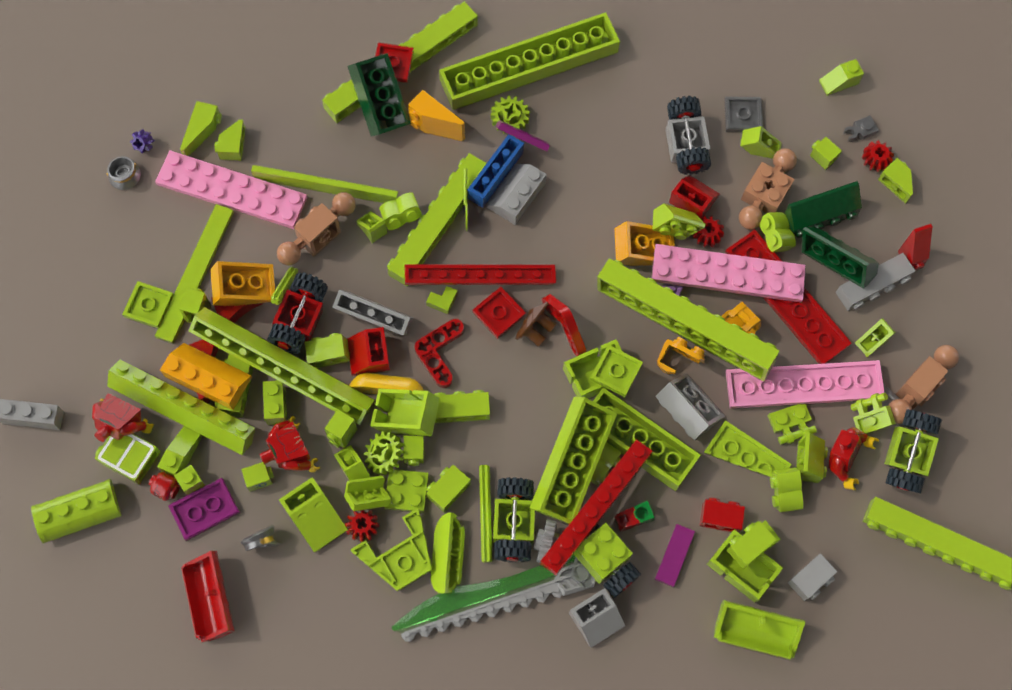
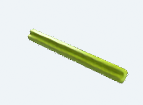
[479,465,492,563]

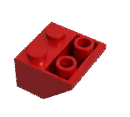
[669,175,720,220]
[347,327,390,376]

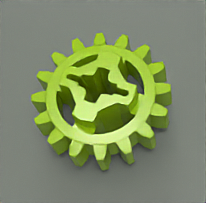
[490,96,530,134]
[364,431,405,475]

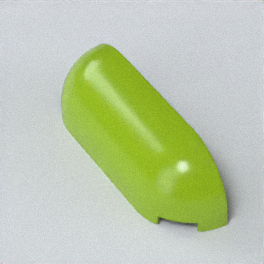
[431,512,465,593]

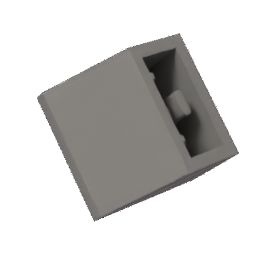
[569,588,625,648]

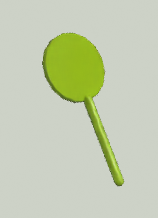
[464,168,468,231]

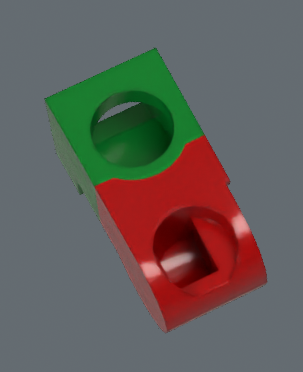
[614,501,655,531]

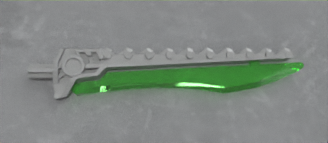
[391,554,595,642]

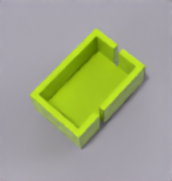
[563,339,623,399]
[370,389,440,436]
[706,530,783,603]

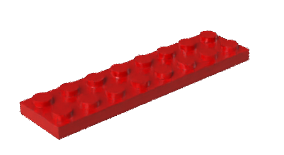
[725,229,852,364]

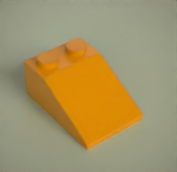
[408,90,465,142]
[614,221,675,266]
[211,261,275,306]

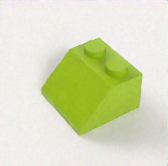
[796,432,828,483]

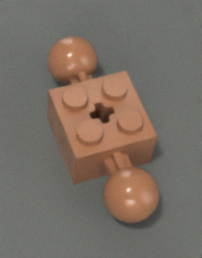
[739,148,797,229]
[277,192,356,266]
[888,345,959,424]

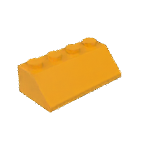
[160,343,252,410]

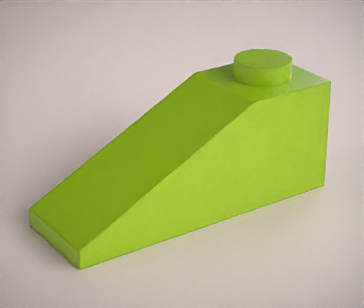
[180,101,222,156]
[157,426,203,477]

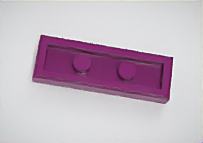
[496,120,550,151]
[654,524,695,587]

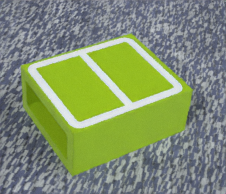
[94,434,161,485]

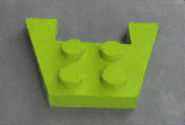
[350,508,432,591]

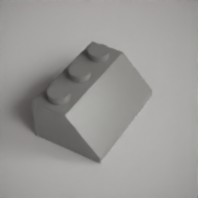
[485,163,547,225]
[655,373,725,440]

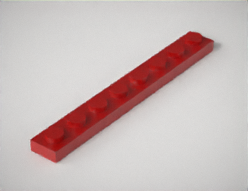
[404,264,556,285]
[540,440,652,576]

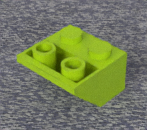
[652,204,705,240]

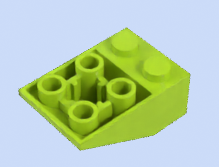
[279,477,348,553]

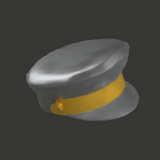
[107,156,141,190]
[241,525,280,551]

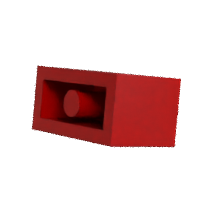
[699,498,745,533]

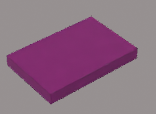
[168,478,240,541]

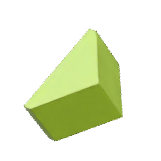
[356,211,387,243]
[855,318,896,357]

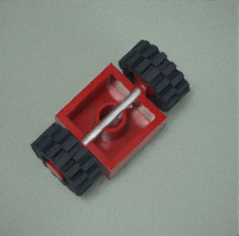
[267,272,328,355]

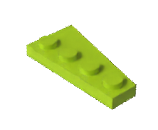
[704,420,792,477]

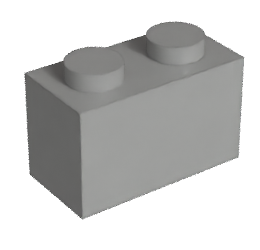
[788,553,837,601]

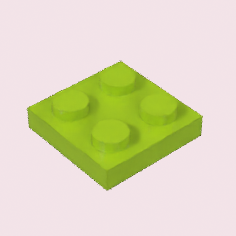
[122,281,174,329]
[590,345,643,397]
[384,469,429,513]

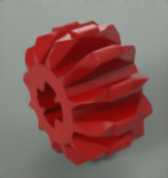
[862,140,894,172]
[693,215,724,248]
[345,510,380,542]

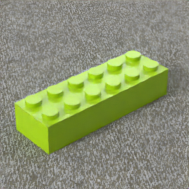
[593,388,701,492]
[530,397,617,524]

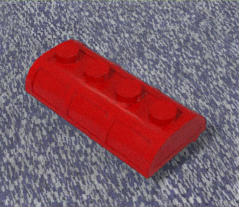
[181,551,235,642]

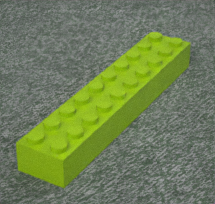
[439,12,620,110]
[597,258,779,382]

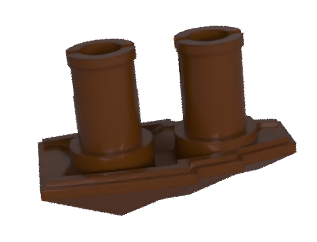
[515,302,557,347]

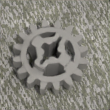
[534,519,559,563]

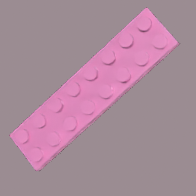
[155,151,308,229]
[652,244,805,302]
[725,360,884,409]

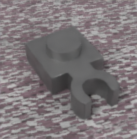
[843,116,879,142]

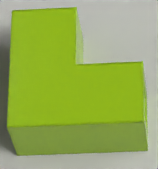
[426,286,458,314]

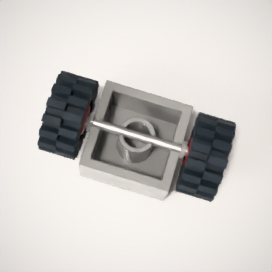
[665,95,711,175]

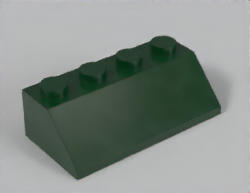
[347,53,411,137]
[784,181,862,238]
[801,227,879,289]

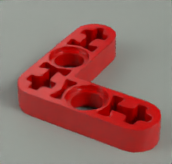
[541,294,587,356]
[414,319,464,388]

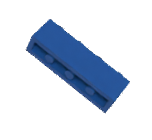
[467,134,524,208]

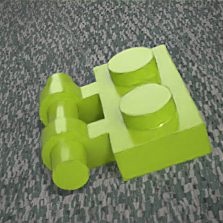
[851,392,896,434]
[768,403,817,445]

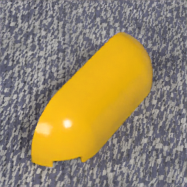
[349,373,424,394]

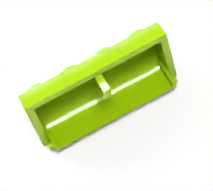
[31,479,122,543]
[714,600,805,660]

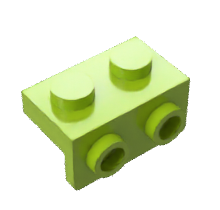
[344,476,391,511]

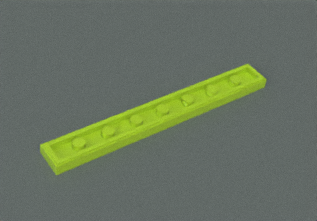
[251,165,398,203]
[155,204,234,344]

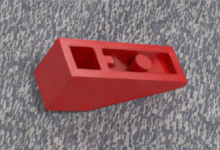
[898,224,933,270]

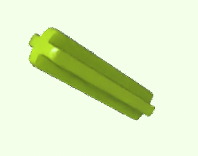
[271,266,298,305]

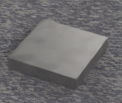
[724,97,763,132]

